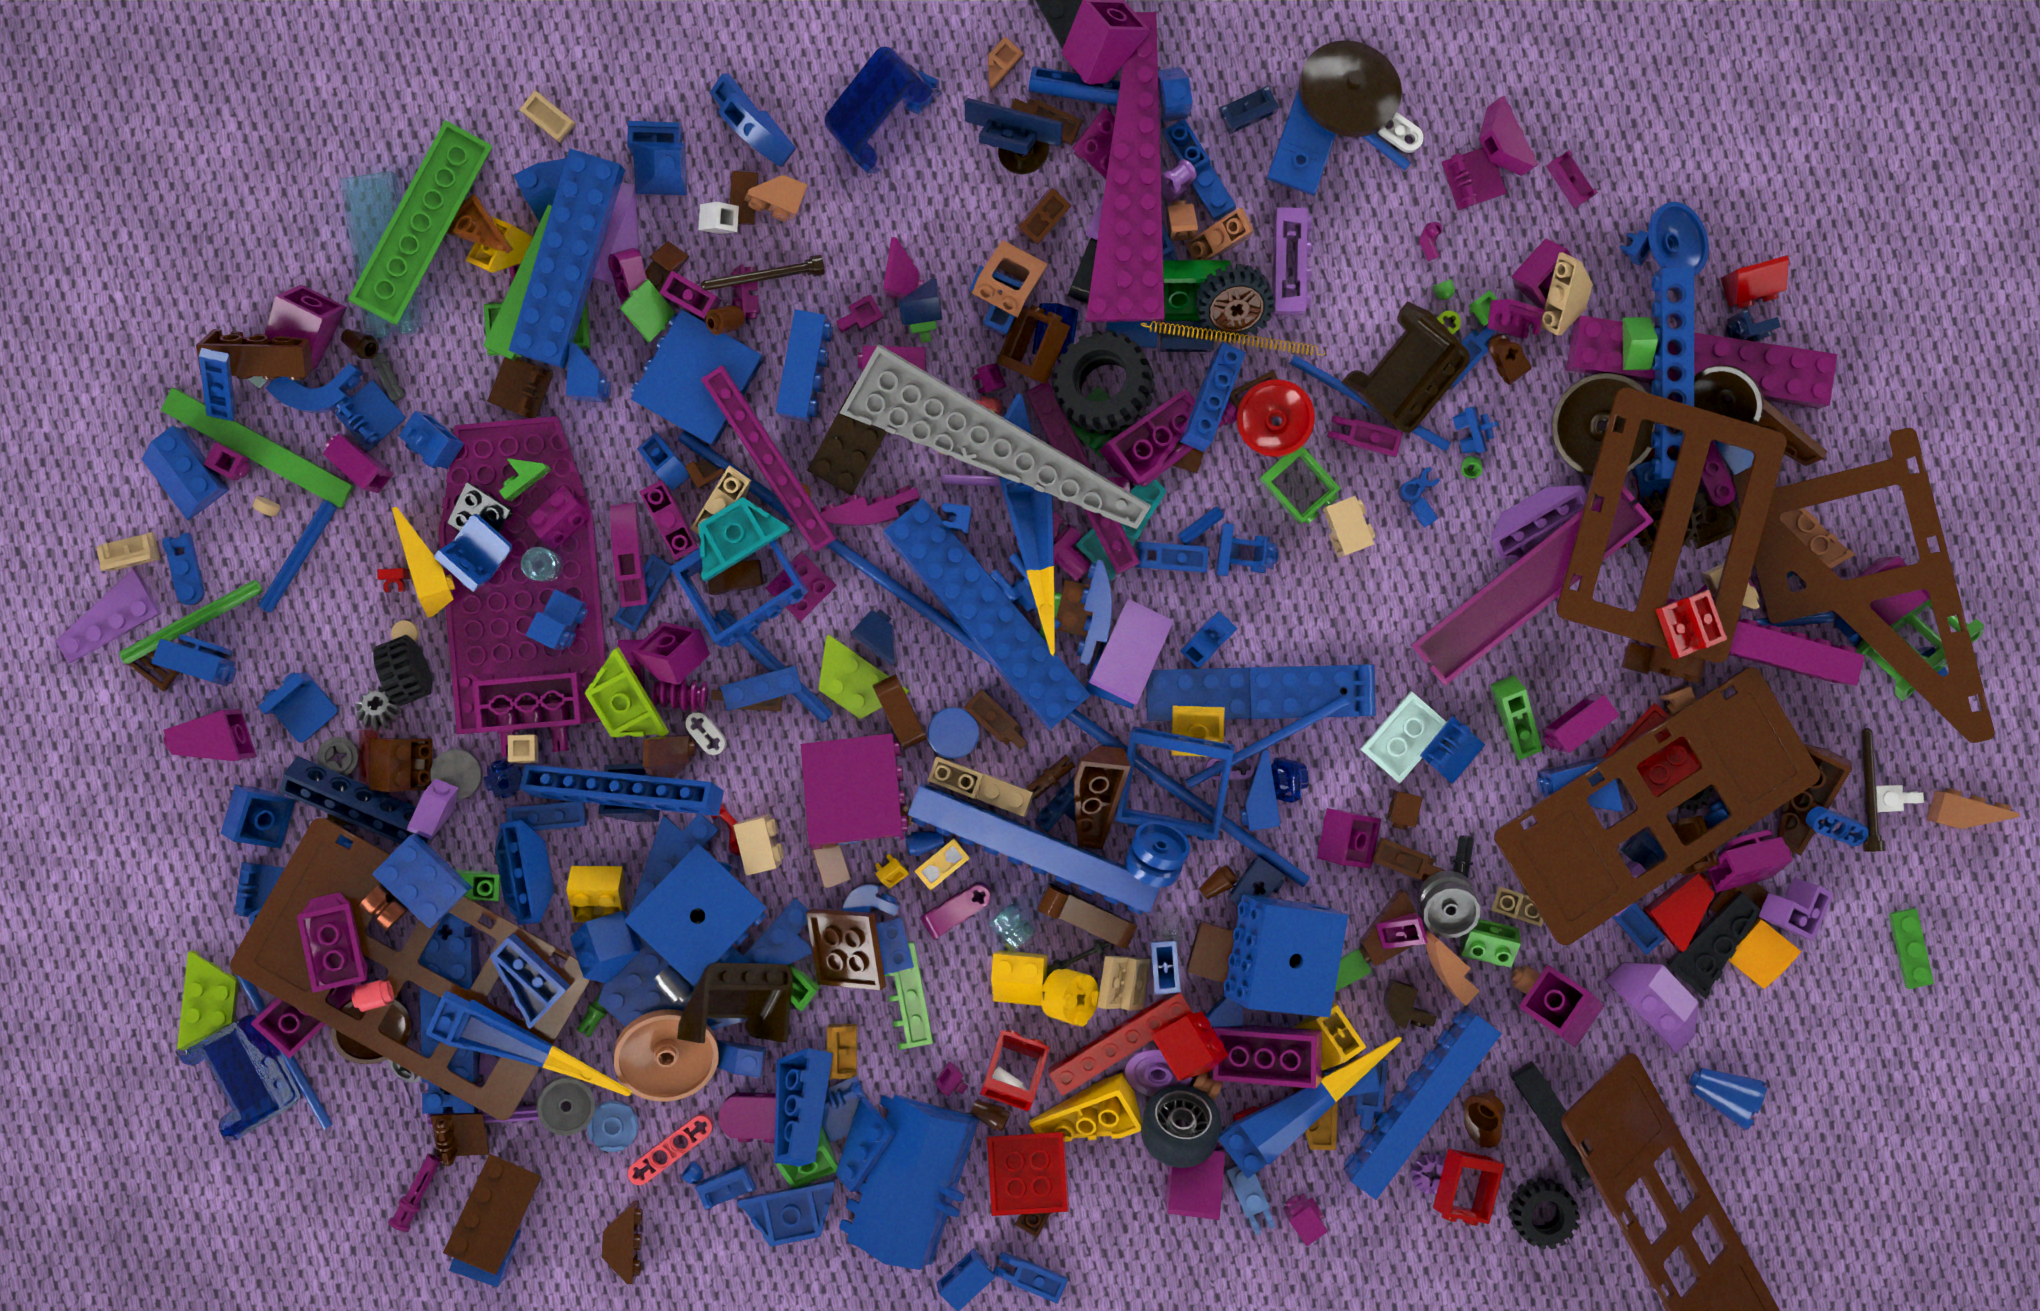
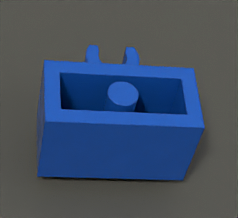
[399,411,464,469]

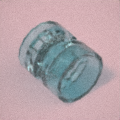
[521,547,563,582]
[988,903,1036,952]

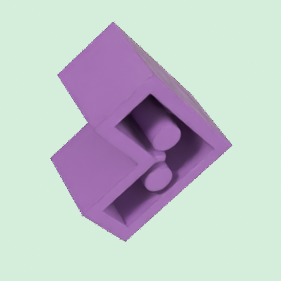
[1758,878,1834,941]

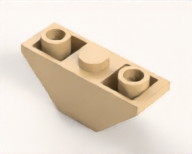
[1541,252,1593,336]
[690,466,751,534]

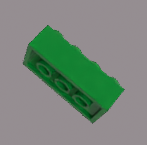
[1163,260,1231,321]

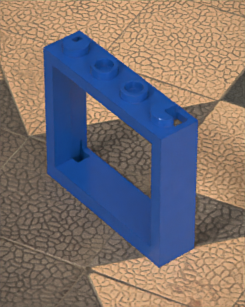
[671,539,809,648]
[1116,726,1235,841]

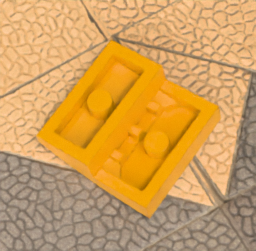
[1728,918,1802,989]

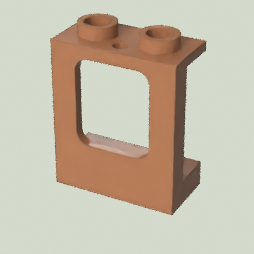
[972,240,1048,318]

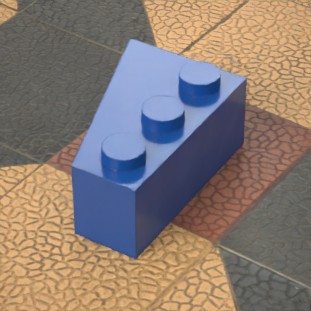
[490,933,571,1029]

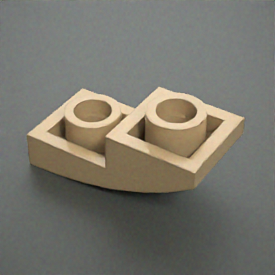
[1491,886,1543,927]

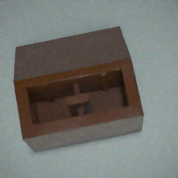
[369,738,433,792]

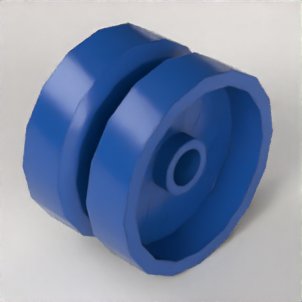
[1125,821,1190,887]

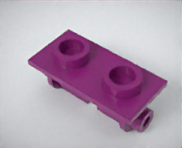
[731,265,759,319]

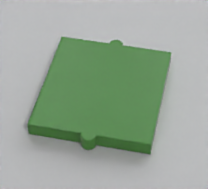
[620,279,675,342]

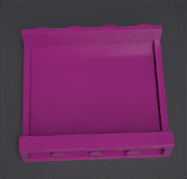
[800,733,908,850]

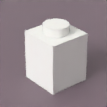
[698,202,739,234]

